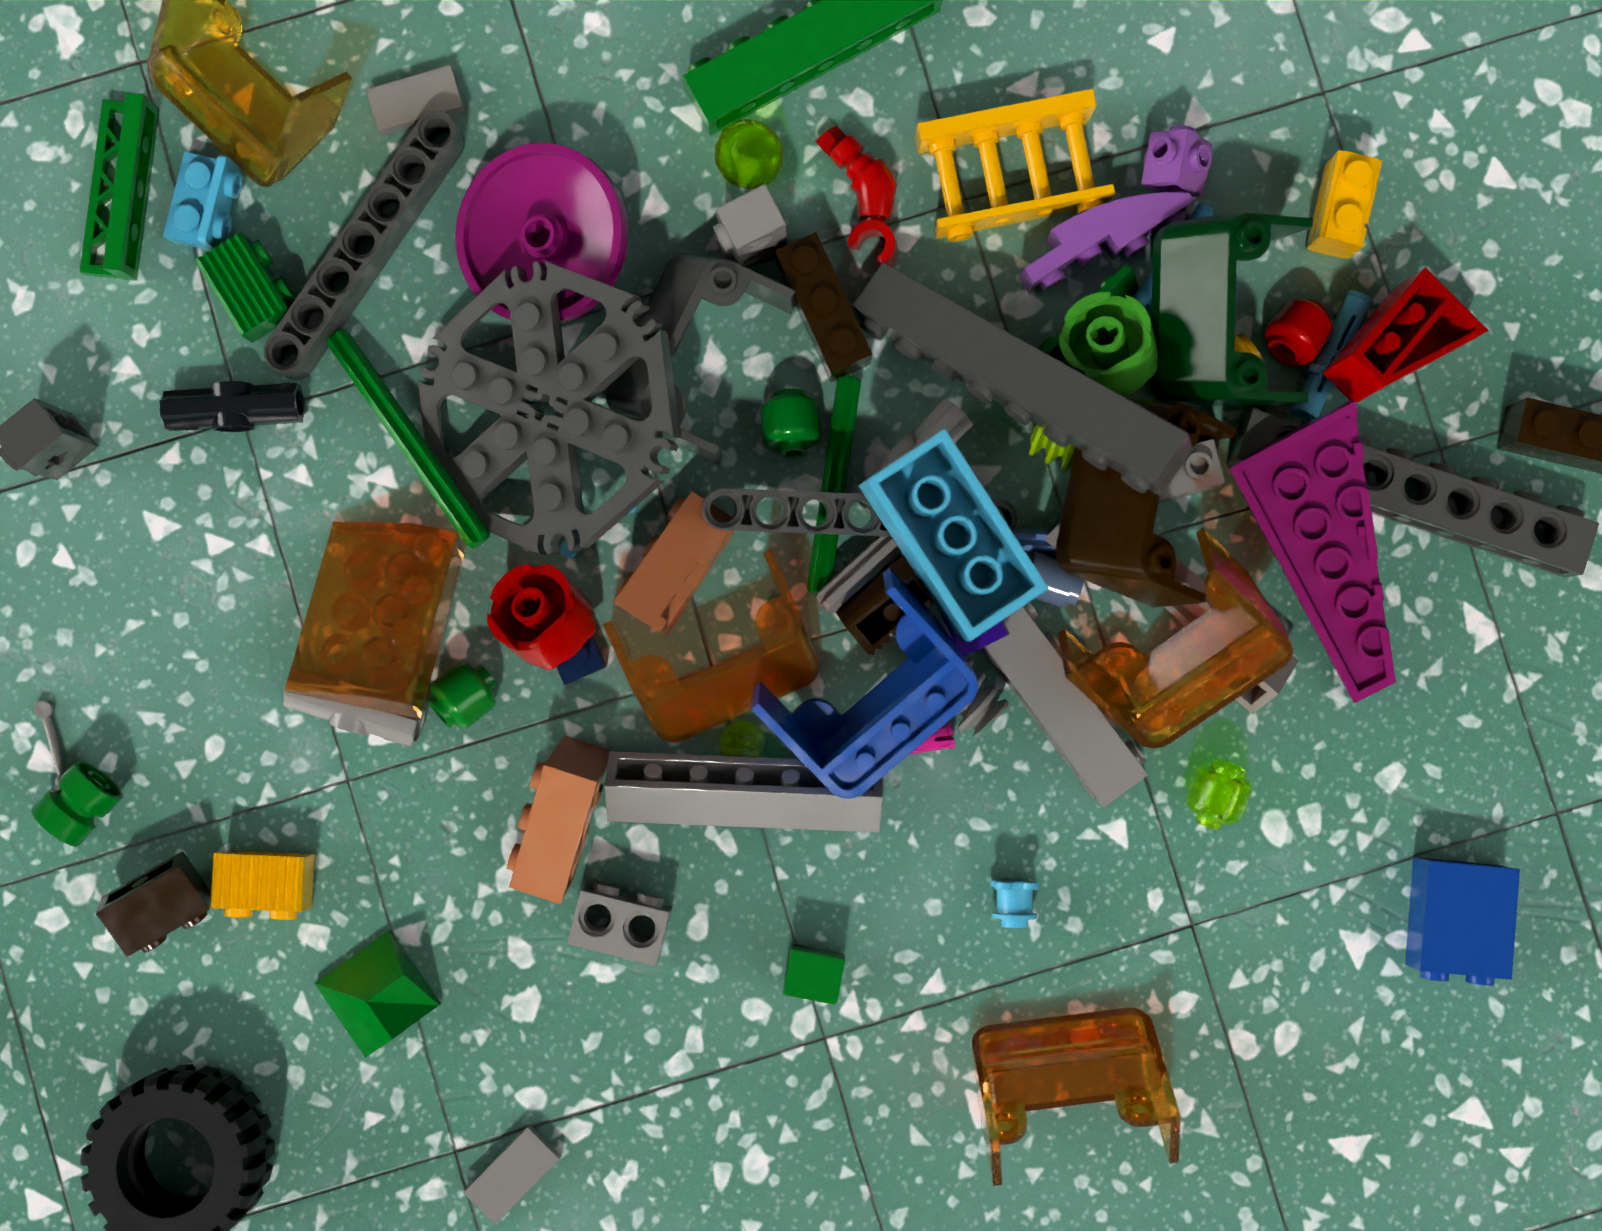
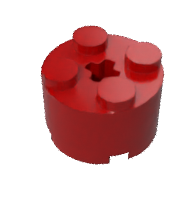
[487,563,596,670]

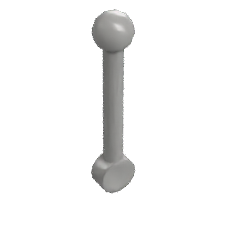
[34,700,66,790]

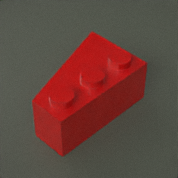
[1322,267,1489,403]

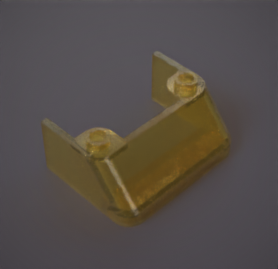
[148,0,352,187]

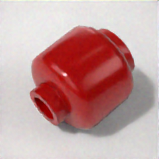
[1264,298,1333,366]

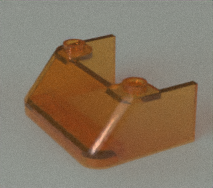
[1058,527,1293,748]
[603,549,820,743]
[972,1008,1181,1186]

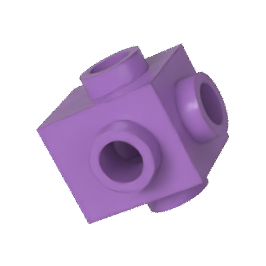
[1141,125,1213,197]

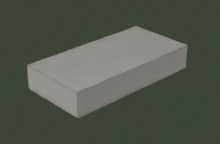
[366,65,465,136]
[463,1124,561,1225]

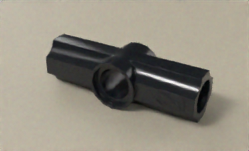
[159,381,305,432]

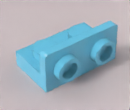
[162,152,243,251]

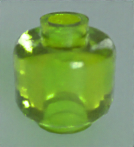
[1186,759,1253,830]

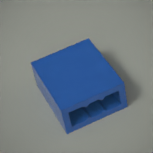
[1405,857,1520,986]

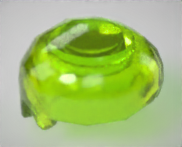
[715,119,784,189]

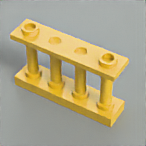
[915,89,1115,242]

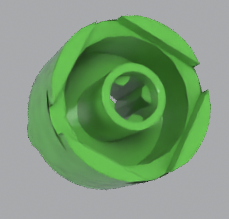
[1058,292,1158,397]

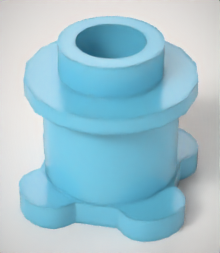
[991,880,1039,928]

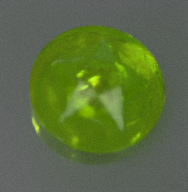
[719,721,765,757]

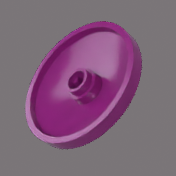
[455,143,628,324]

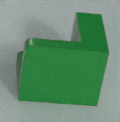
[783,944,845,1005]

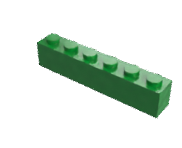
[682,0,942,136]

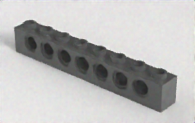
[1226,406,1599,578]

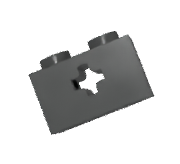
[0,398,99,480]

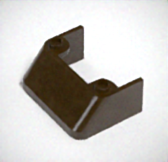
[1056,398,1236,607]

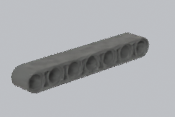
[264,111,464,380]
[701,488,1020,537]

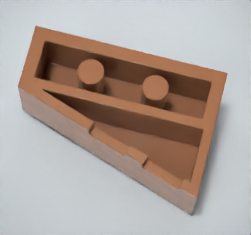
[613,491,735,636]
[507,735,611,905]

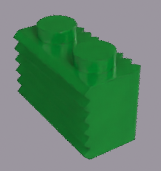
[195,232,296,343]

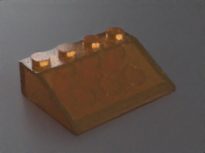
[285,522,465,719]

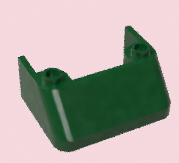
[1150,213,1313,408]

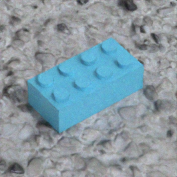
[858,429,1049,641]

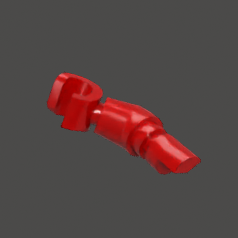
[815,126,899,267]

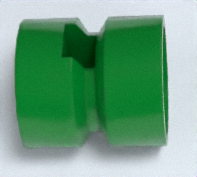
[32,760,123,847]

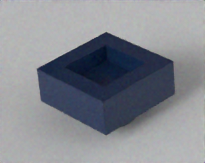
[557,635,607,685]

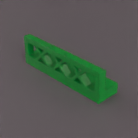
[80,92,159,281]

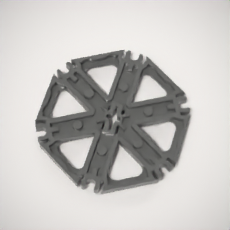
[418,261,681,555]

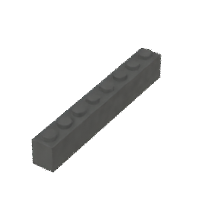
[852,262,1193,496]

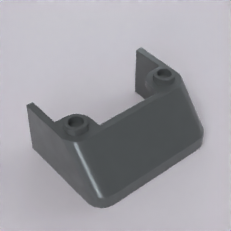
[605,254,795,464]

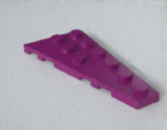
[1227,399,1396,703]

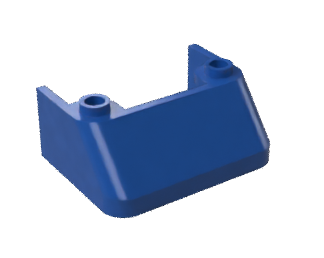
[751,568,978,799]

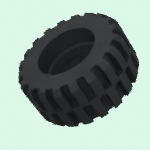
[80,1064,275,1231]

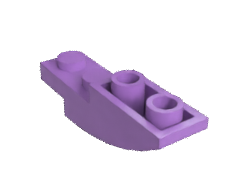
[1019,192,1194,293]

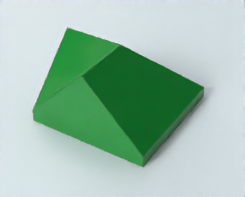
[314,930,441,1058]

